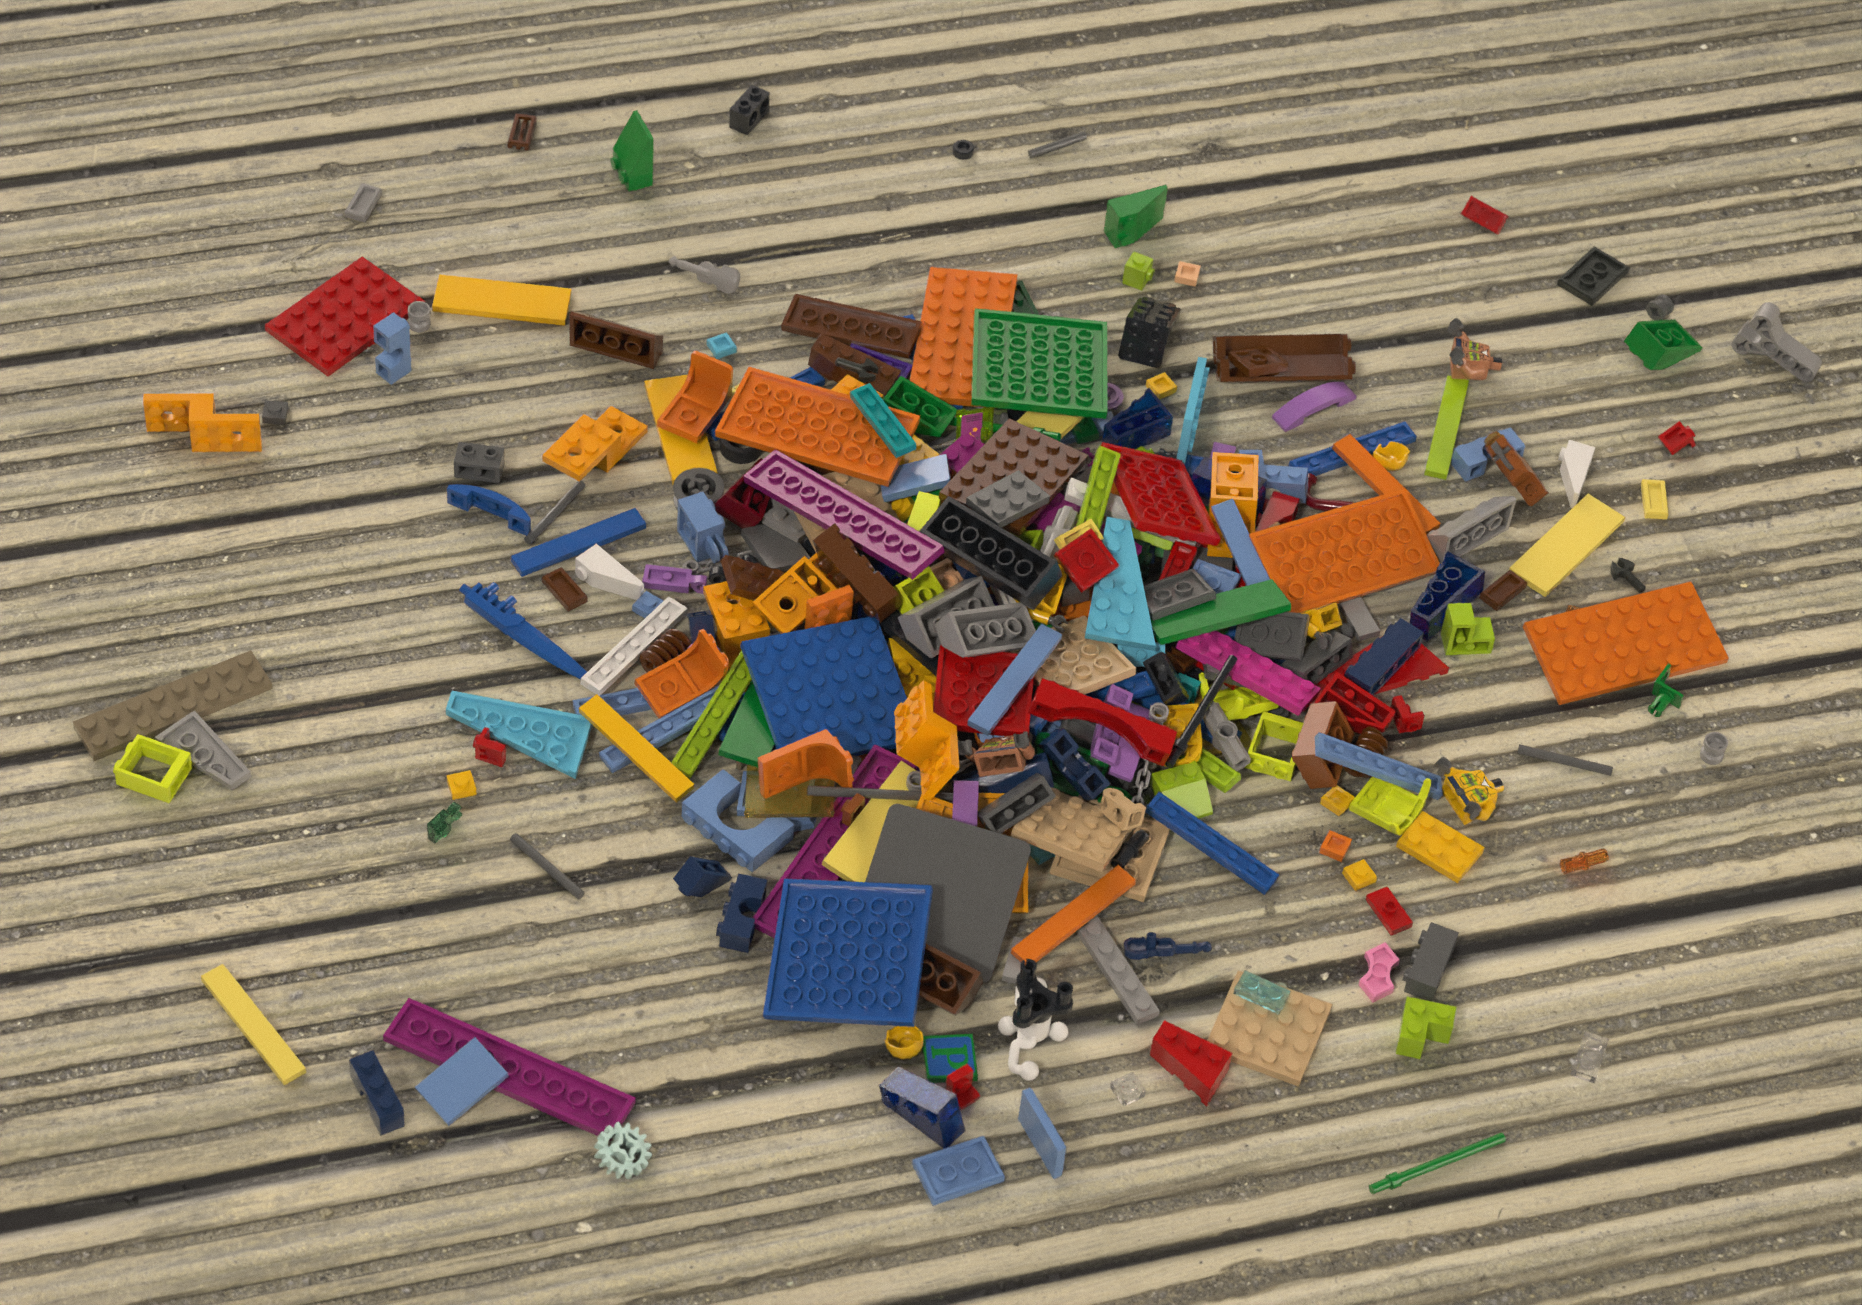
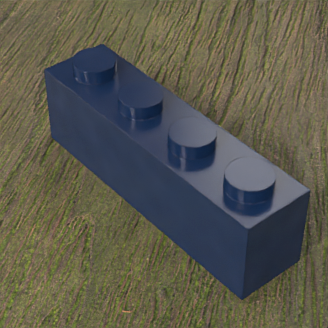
[1344,618,1424,695]
[952,752,1054,793]

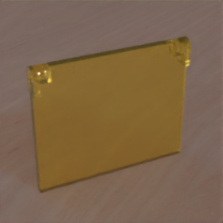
[744,765,835,818]

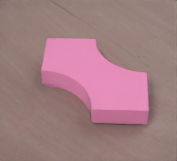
[1358,942,1400,1003]

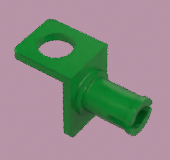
[1648,663,1684,717]

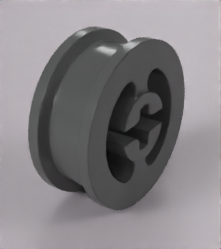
[673,468,724,511]

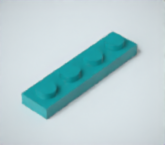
[850,383,916,458]

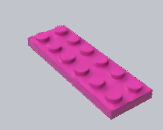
[1176,631,1321,716]

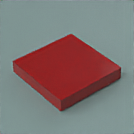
[1053,528,1120,593]

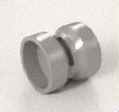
[408,301,431,333]
[1700,732,1728,765]

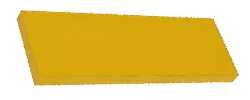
[432,274,571,326]
[644,375,718,485]

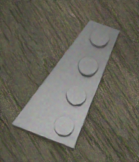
[154,710,252,790]

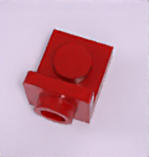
[1658,421,1696,455]
[1391,695,1425,733]
[473,727,506,767]
[945,1064,980,1110]

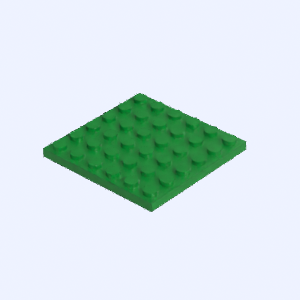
[971,308,1108,419]

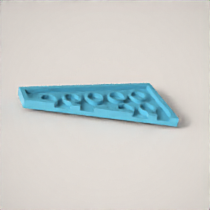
[1177,357,1210,465]
[1085,517,1156,651]
[446,691,592,779]

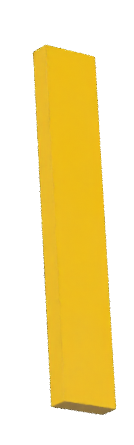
[579,694,695,803]

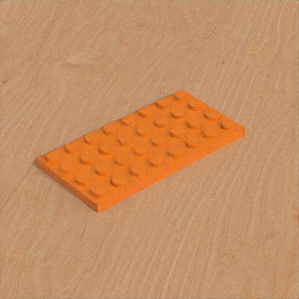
[910,267,1017,408]
[715,367,920,487]
[1249,488,1442,613]
[1523,581,1729,705]

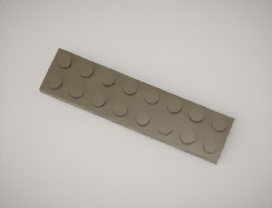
[73,650,273,761]

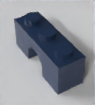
[1038,728,1110,800]
[716,873,767,953]
[349,1050,405,1136]

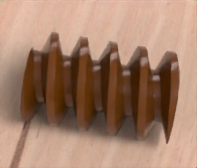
[640,629,691,672]
[1344,727,1388,778]

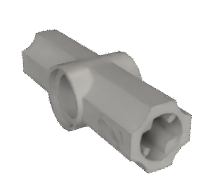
[1040,506,1078,563]
[1203,701,1251,771]

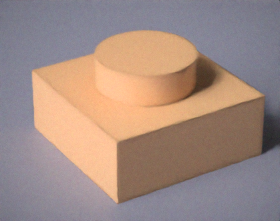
[1174,261,1201,287]

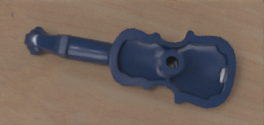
[1124,932,1212,960]

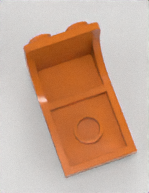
[657,351,733,443]
[805,585,854,629]
[634,629,729,719]
[758,729,854,799]

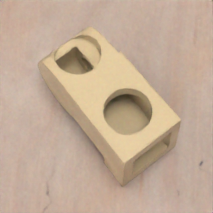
[1099,788,1146,831]

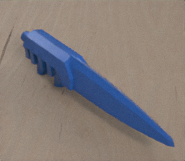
[459,582,587,680]

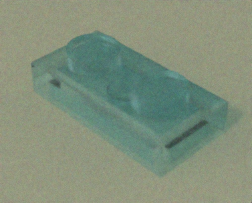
[1233,970,1290,1014]

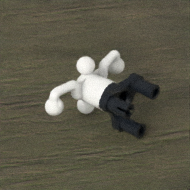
[998,959,1073,1081]

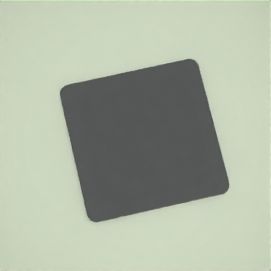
[865,804,1031,983]

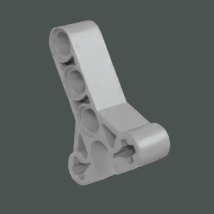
[1731,302,1822,382]

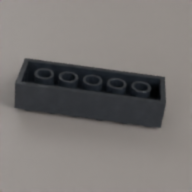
[920,496,1063,611]

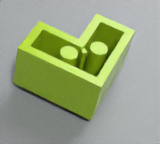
[1441,603,1495,655]
[1395,997,1456,1059]

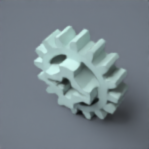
[594,1122,652,1179]

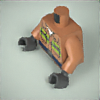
[1448,318,1502,380]
[958,731,1035,777]

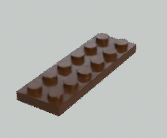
[781,294,922,359]

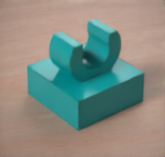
[1178,673,1201,704]

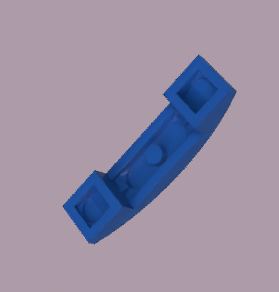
[447,484,531,536]

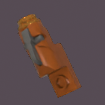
[1484,432,1549,507]

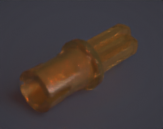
[1560,848,1609,874]

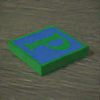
[922,1034,978,1084]

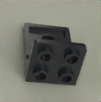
[1118,297,1181,368]

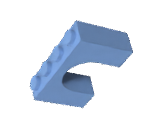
[682,769,794,873]

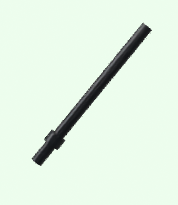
[1165,655,1238,768]

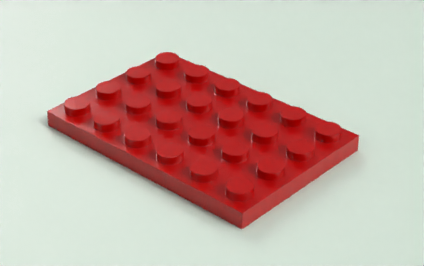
[265,256,425,377]
[1100,442,1221,546]

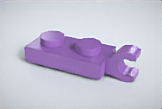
[642,564,707,594]

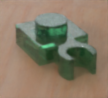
[427,802,463,844]

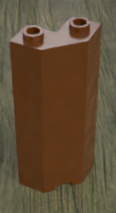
[1213,334,1356,382]

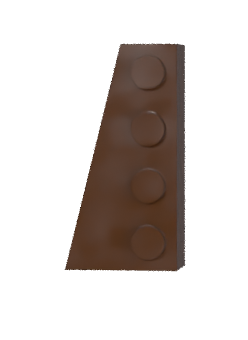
[808,333,901,397]
[813,523,902,622]

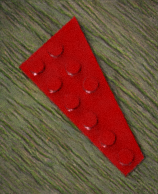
[1309,637,1449,707]

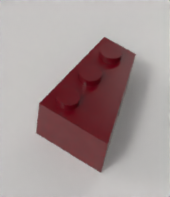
[714,458,770,529]

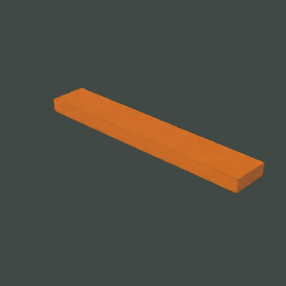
[1332,434,1441,535]
[1011,865,1136,965]

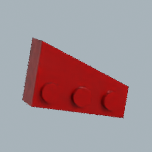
[1314,672,1396,734]
[1150,1020,1232,1107]

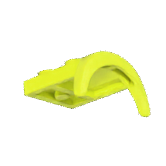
[1199,673,1279,721]
[1349,777,1431,836]

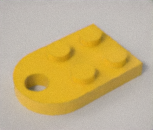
[1155,703,1202,767]

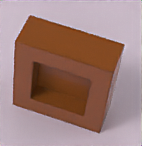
[841,793,865,827]

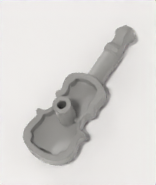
[669,256,740,294]

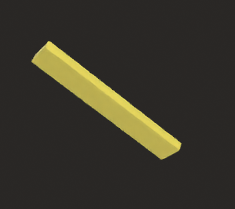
[201,964,306,1085]

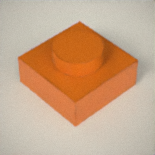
[1319,830,1352,862]

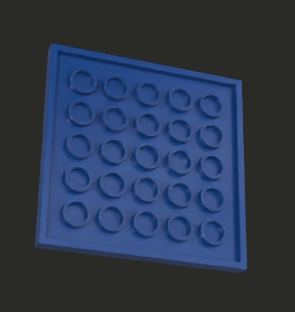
[740,616,907,757]
[763,879,933,1027]

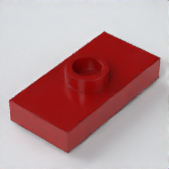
[1461,196,1509,235]
[1365,886,1413,936]

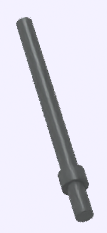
[807,786,953,802]

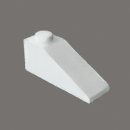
[1558,440,1595,508]
[575,544,644,600]

